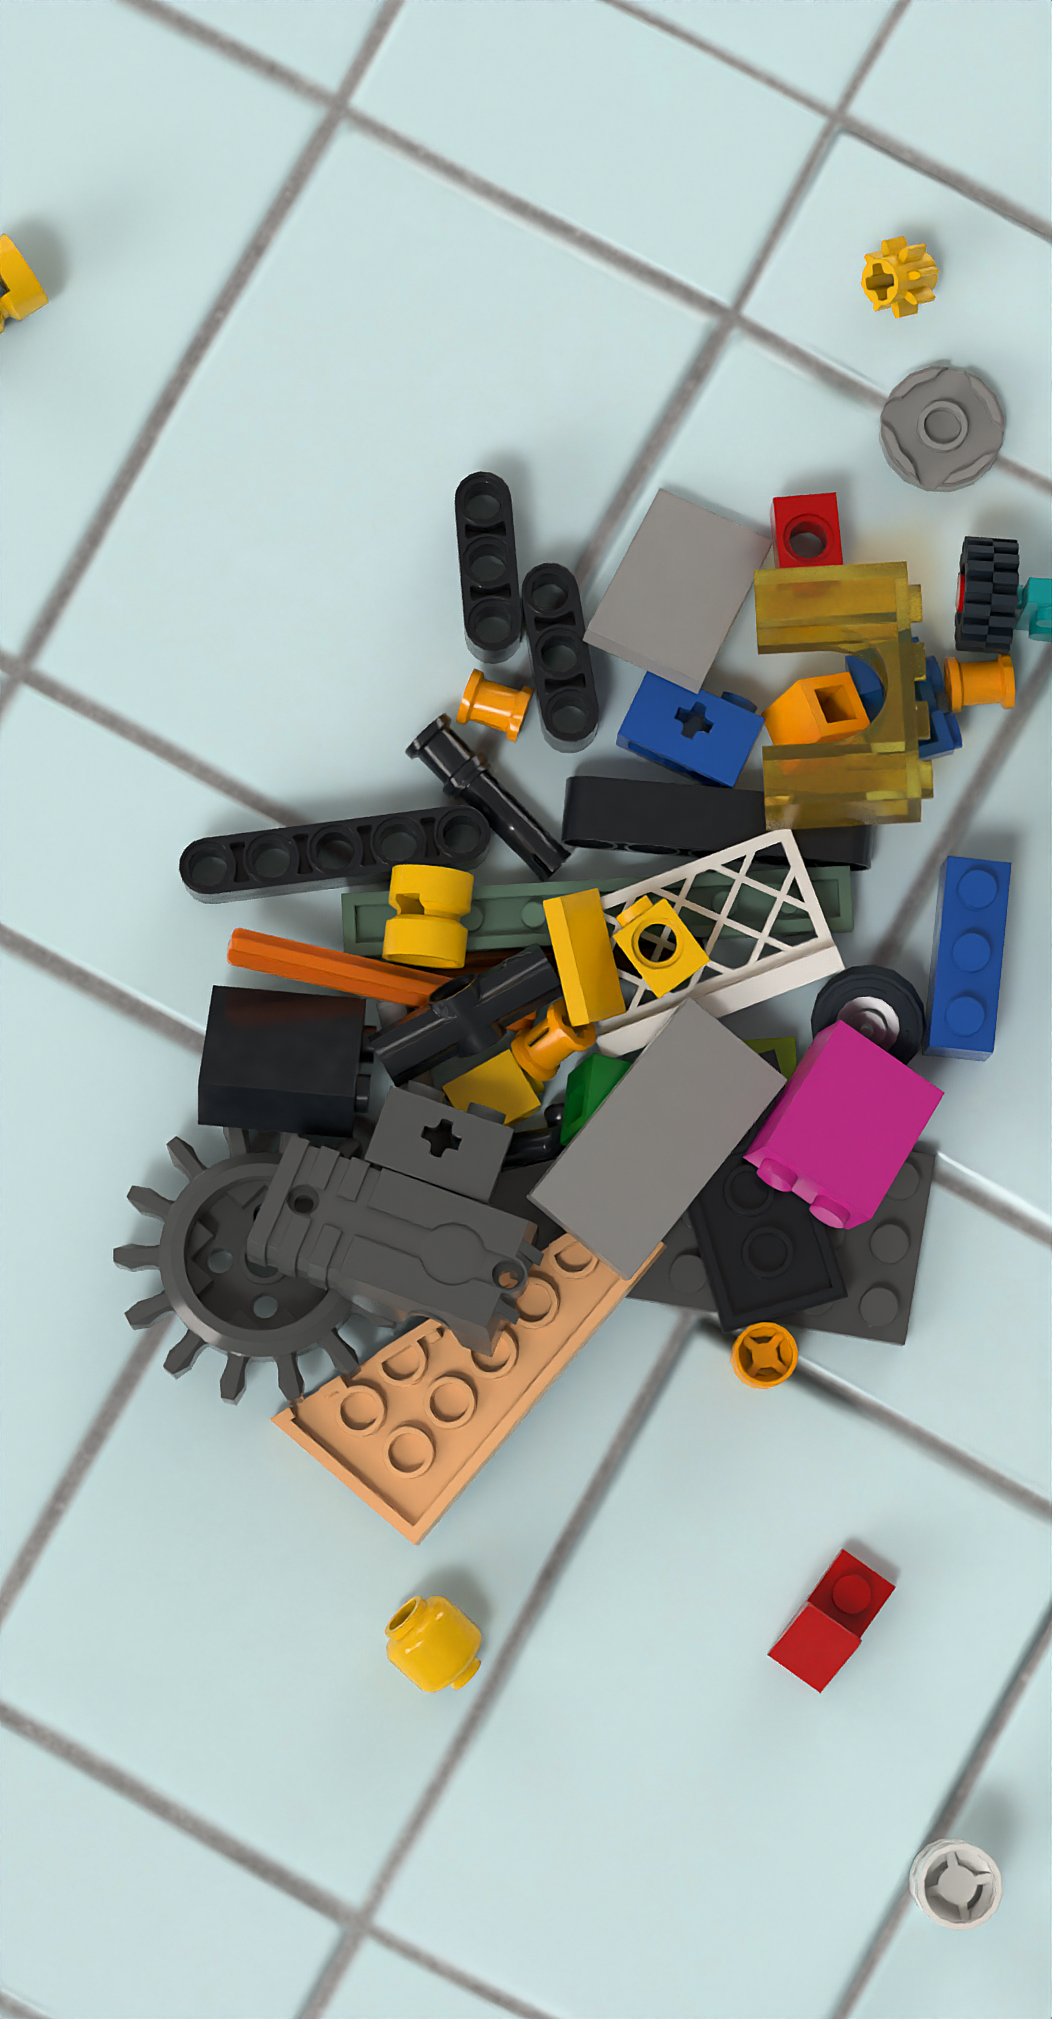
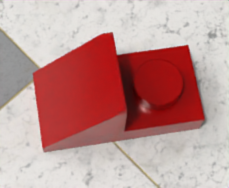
[767,1549,896,1693]

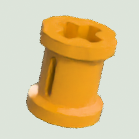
[944,653,1015,714]
[456,668,534,743]
[511,999,597,1081]

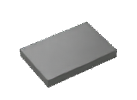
[582,488,773,694]

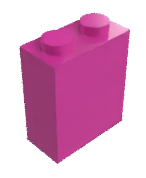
[743,1020,945,1230]

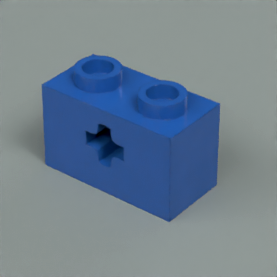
[616,671,765,789]

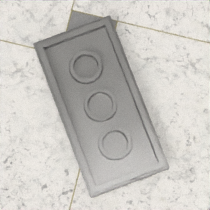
[526,997,788,1281]

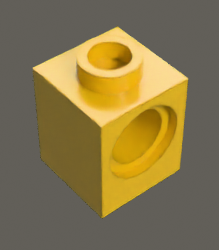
[612,895,711,999]
[442,1049,545,1128]

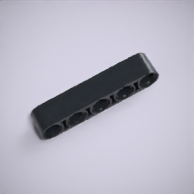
[561,776,876,871]
[179,805,490,904]

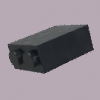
[198,985,377,1138]

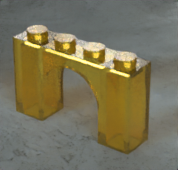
[753,561,934,830]

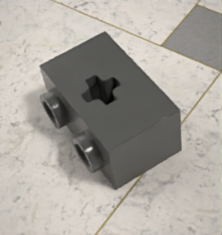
[364,1080,514,1204]

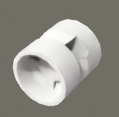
[909,1838,1003,1930]

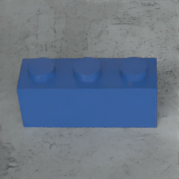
[922,856,1012,1062]

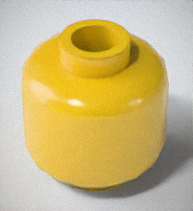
[385,1595,482,1693]

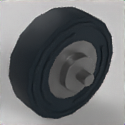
[810,964,926,1066]

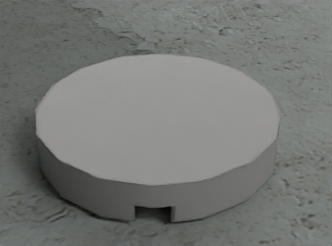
[879,366,1004,492]

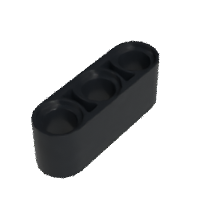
[454,471,522,664]
[521,563,599,754]

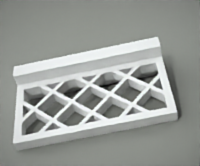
[593,825,845,1058]

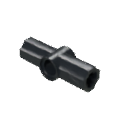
[368,943,564,1088]

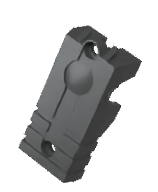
[246,1135,544,1357]

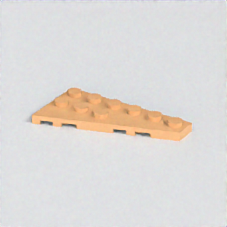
[270,1233,667,1545]

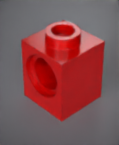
[769,492,843,593]

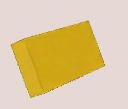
[543,888,626,1027]

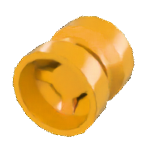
[730,1322,798,1389]

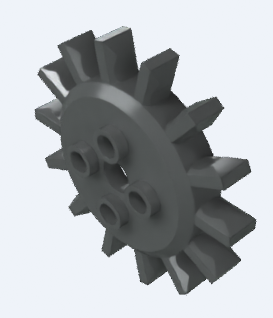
[113,1127,398,1405]

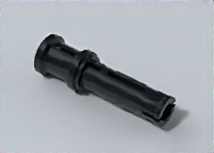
[405,713,572,882]

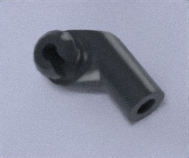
[503,1103,566,1167]

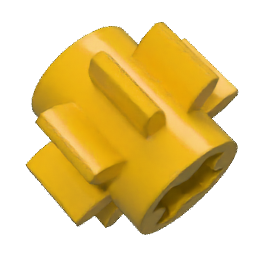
[860,236,939,318]

